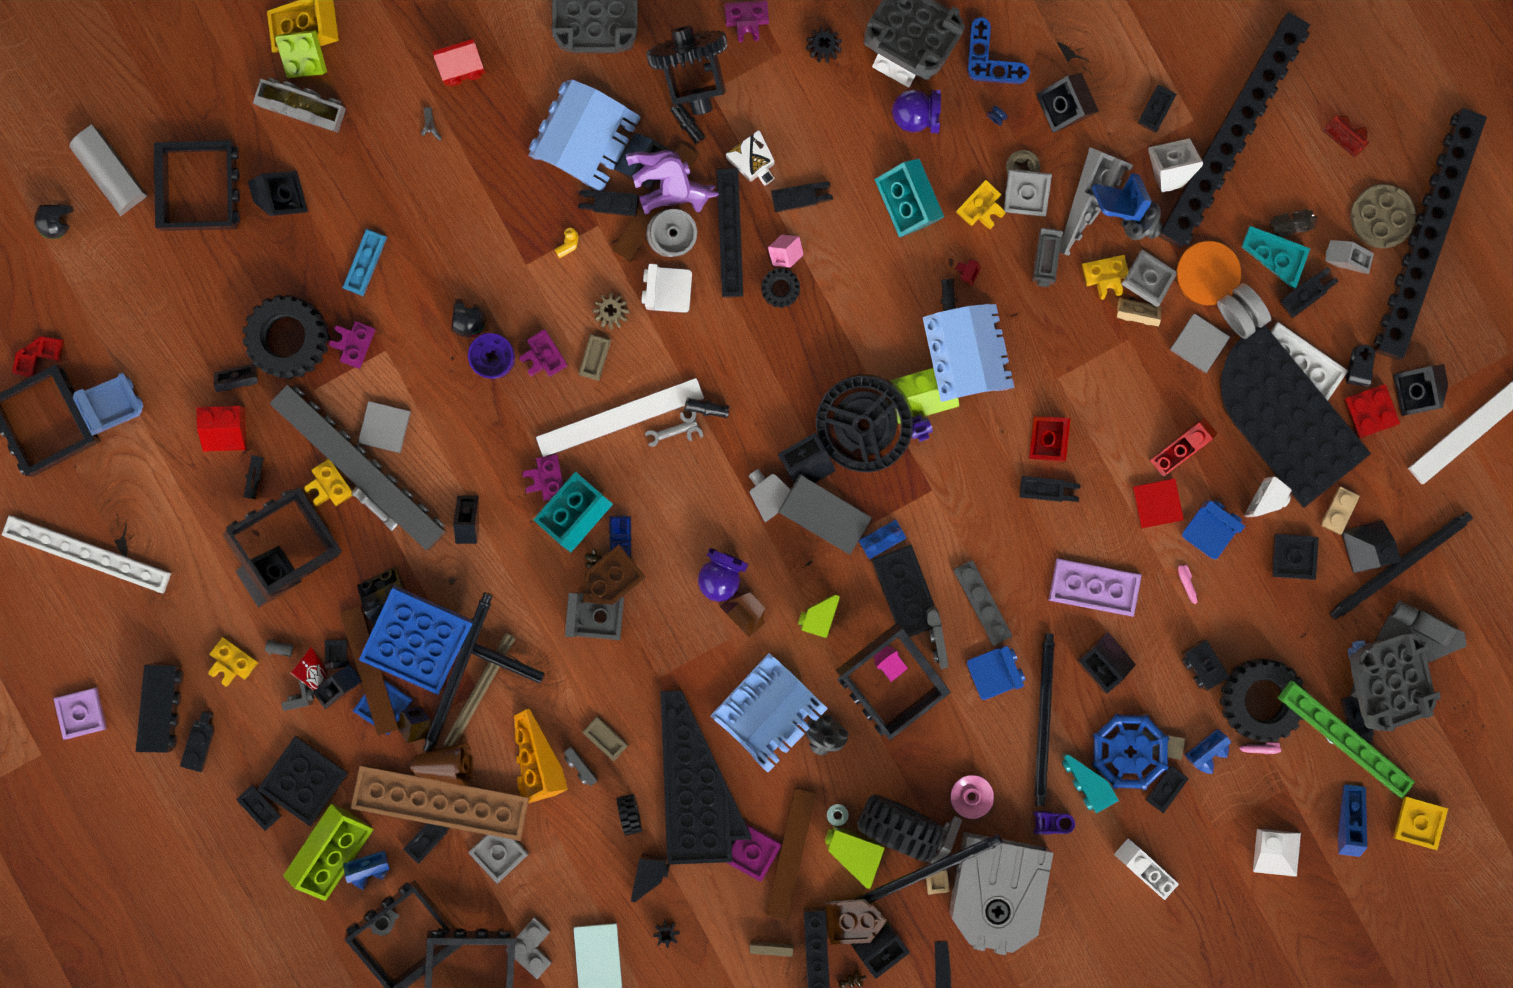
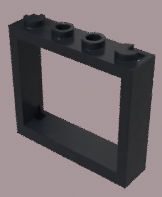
[154,140,241,231]
[0,364,101,477]
[223,487,342,600]
[836,623,951,740]
[344,880,462,988]
[424,928,515,988]

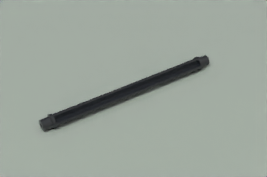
[1329,511,1473,620]
[423,592,493,752]
[1034,633,1055,806]
[853,834,1002,903]

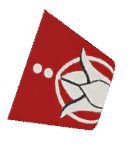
[291,647,327,690]

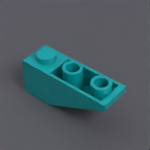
[1061,753,1119,814]

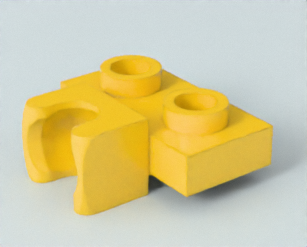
[956,180,1005,229]
[1082,255,1128,300]
[304,459,353,506]
[208,637,258,687]

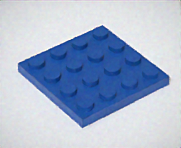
[359,585,473,694]

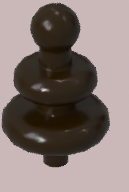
[584,549,602,568]
[839,970,867,988]

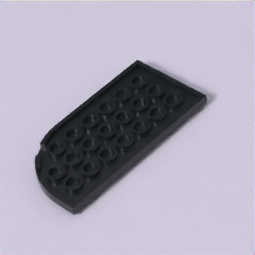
[1220,325,1371,508]

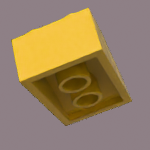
[267,0,339,53]

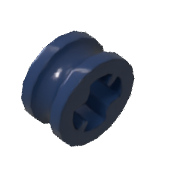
[987,105,1008,126]

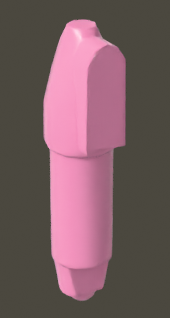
[1178,564,1198,604]
[1240,742,1281,754]

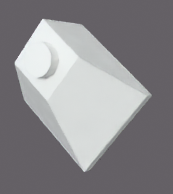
[1148,138,1203,192]
[1244,476,1292,518]
[1253,828,1301,876]

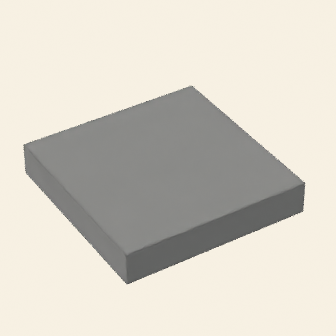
[1003,169,1052,217]
[1122,250,1177,307]
[1170,314,1230,373]
[358,401,411,453]
[468,835,529,884]

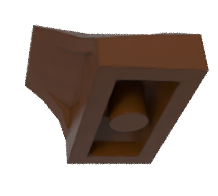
[720,592,766,637]

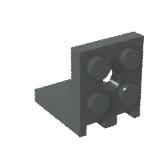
[565,593,624,640]

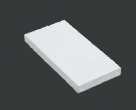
[1271,322,1348,401]

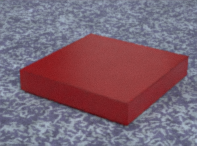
[1132,478,1184,529]

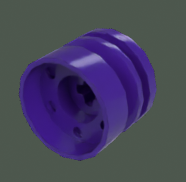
[468,333,515,379]

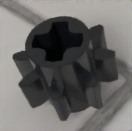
[653,919,680,948]

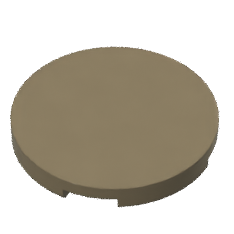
[1350,184,1416,249]

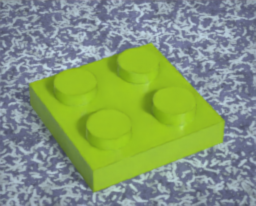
[275,30,327,78]

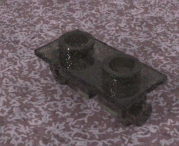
[1270,209,1317,237]

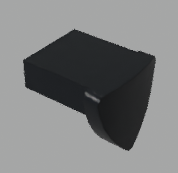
[324,640,350,669]

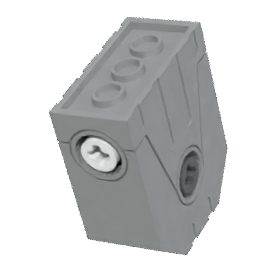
[949,832,1053,955]

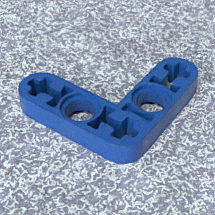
[967,17,1030,84]

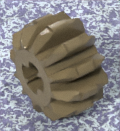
[593,293,630,330]

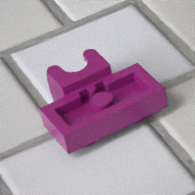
[725,1,769,42]
[328,321,375,369]
[519,329,568,377]
[522,455,563,501]

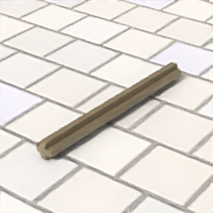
[444,633,515,746]

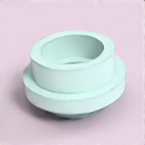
[827,804,848,826]

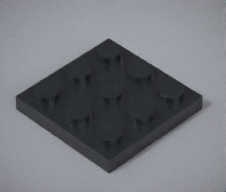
[257,736,349,826]

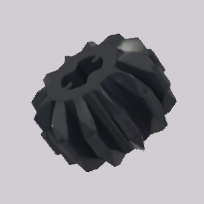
[806,26,842,63]

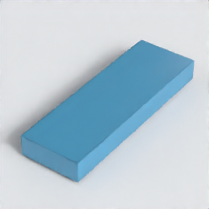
[342,229,387,297]

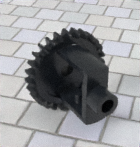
[646,25,727,115]

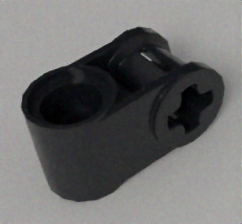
[1346,345,1375,387]

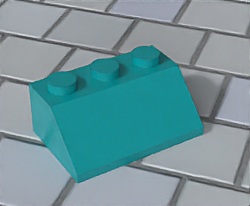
[874,159,944,238]
[533,471,613,553]

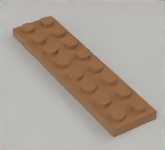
[351,766,529,841]

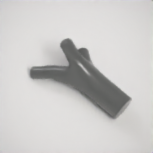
[421,107,442,141]

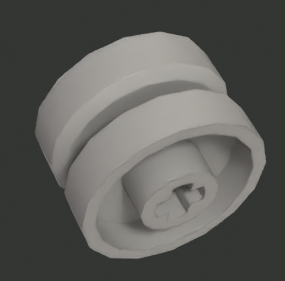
[646,209,697,257]
[1217,283,1271,339]

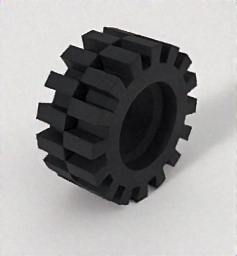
[761,268,800,308]
[616,794,642,836]

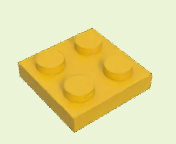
[1393,796,1448,850]

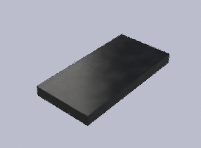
[871,545,942,637]

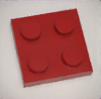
[1344,384,1400,439]

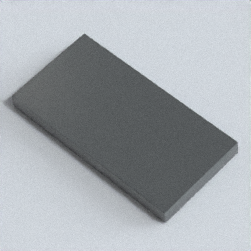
[778,475,871,554]

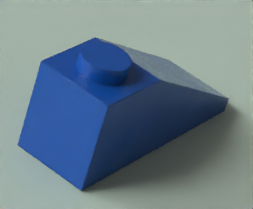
[1338,784,1368,857]

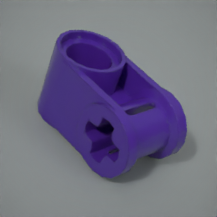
[1033,811,1075,834]

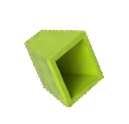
[824,825,885,889]

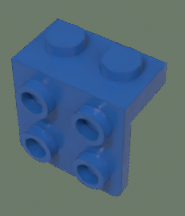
[1092,173,1152,221]
[1182,500,1245,559]
[967,645,1026,700]

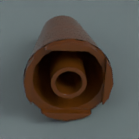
[411,743,473,786]

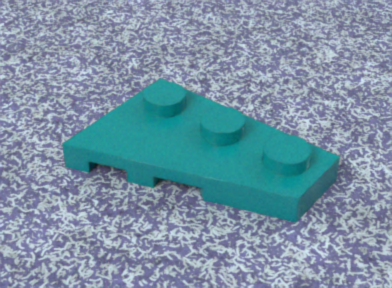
[1241,226,1310,289]

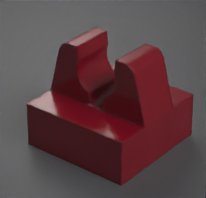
[955,259,981,286]

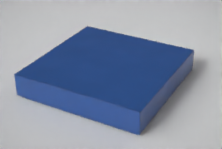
[353,680,413,735]

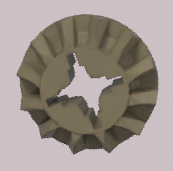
[1006,150,1040,175]

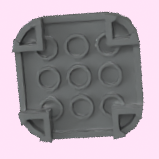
[551,0,638,53]
[864,0,965,80]
[1350,634,1441,731]

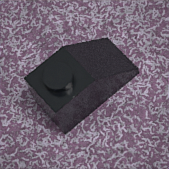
[453,496,479,544]
[314,664,362,709]

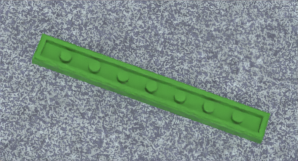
[1278,680,1415,799]

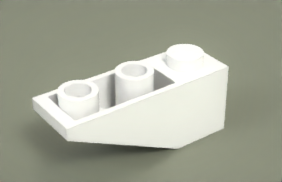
[1114,839,1179,900]

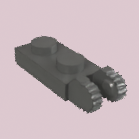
[926,606,949,669]

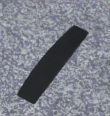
[935,942,951,988]

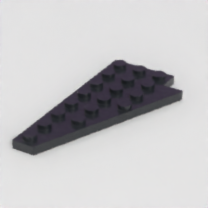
[660,690,752,865]

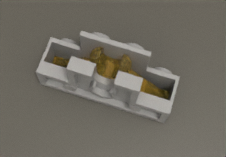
[253,77,346,133]

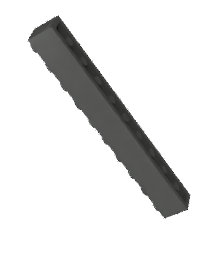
[270,385,447,550]

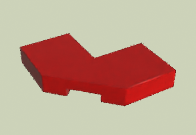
[11,336,64,377]

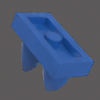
[859,520,906,559]
[1185,729,1232,774]
[343,850,389,890]

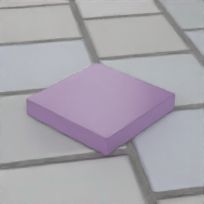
[53,687,107,740]

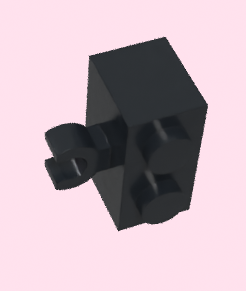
[1181,640,1229,691]

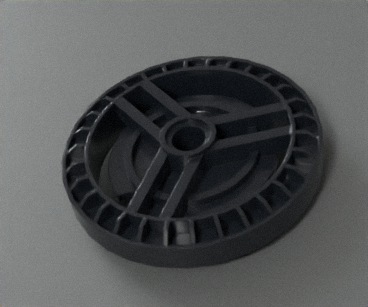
[816,374,914,472]

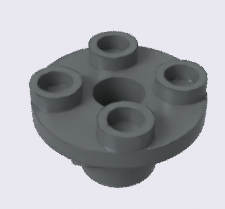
[1122,200,1163,240]
[805,714,849,755]

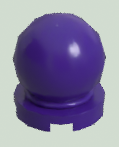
[892,89,941,133]
[698,547,749,602]

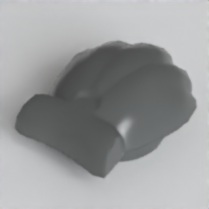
[369,910,399,936]

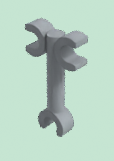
[645,411,703,447]
[351,486,398,531]

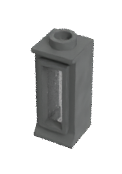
[1032,228,1063,287]

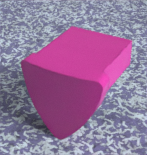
[874,646,908,682]

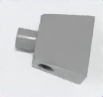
[748,469,791,523]

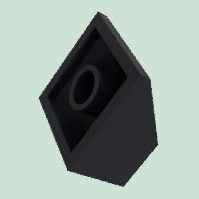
[248,171,308,216]
[1393,364,1448,416]
[1342,520,1401,573]
[630,853,670,902]

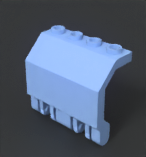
[528,80,641,191]
[923,304,1015,402]
[711,653,828,772]

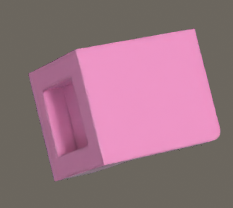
[768,235,803,268]

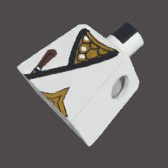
[726,130,775,186]

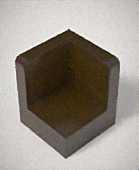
[398,705,430,743]

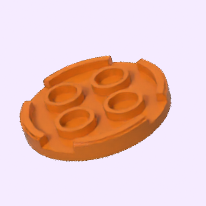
[1176,241,1241,306]

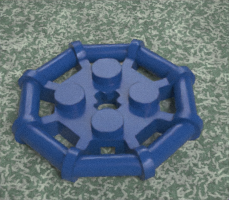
[1092,713,1170,790]

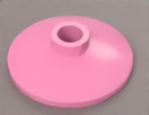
[951,775,994,819]

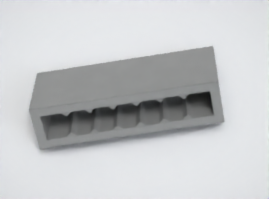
[69,124,148,216]

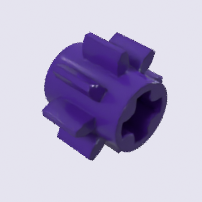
[912,414,933,442]

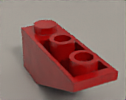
[1150,417,1217,477]

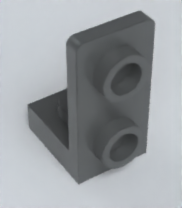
[281,664,314,711]

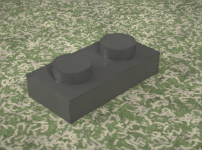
[564,746,599,787]

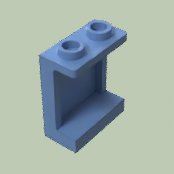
[73,373,143,436]

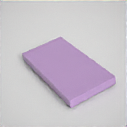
[1049,558,1142,617]

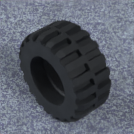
[242,295,330,379]
[1220,658,1307,742]
[857,794,945,862]

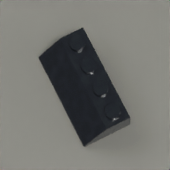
[135,663,184,753]

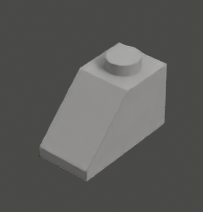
[1325,240,1374,274]

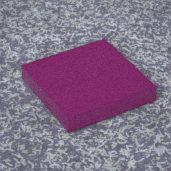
[726,824,782,882]

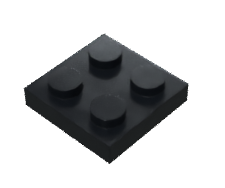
[1271,534,1319,580]

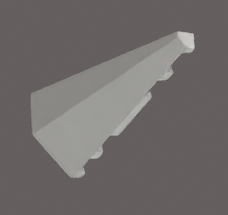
[1060,147,1133,256]

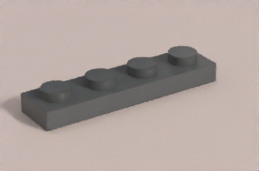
[953,560,1012,646]

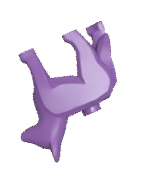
[625,150,719,214]

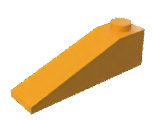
[514,709,568,803]

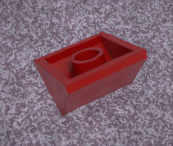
[1029,416,1071,463]

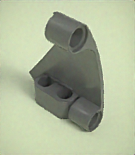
[1350,600,1467,699]

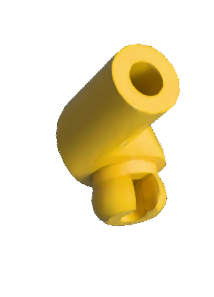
[554,228,579,258]

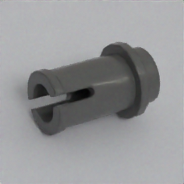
[265,638,294,658]

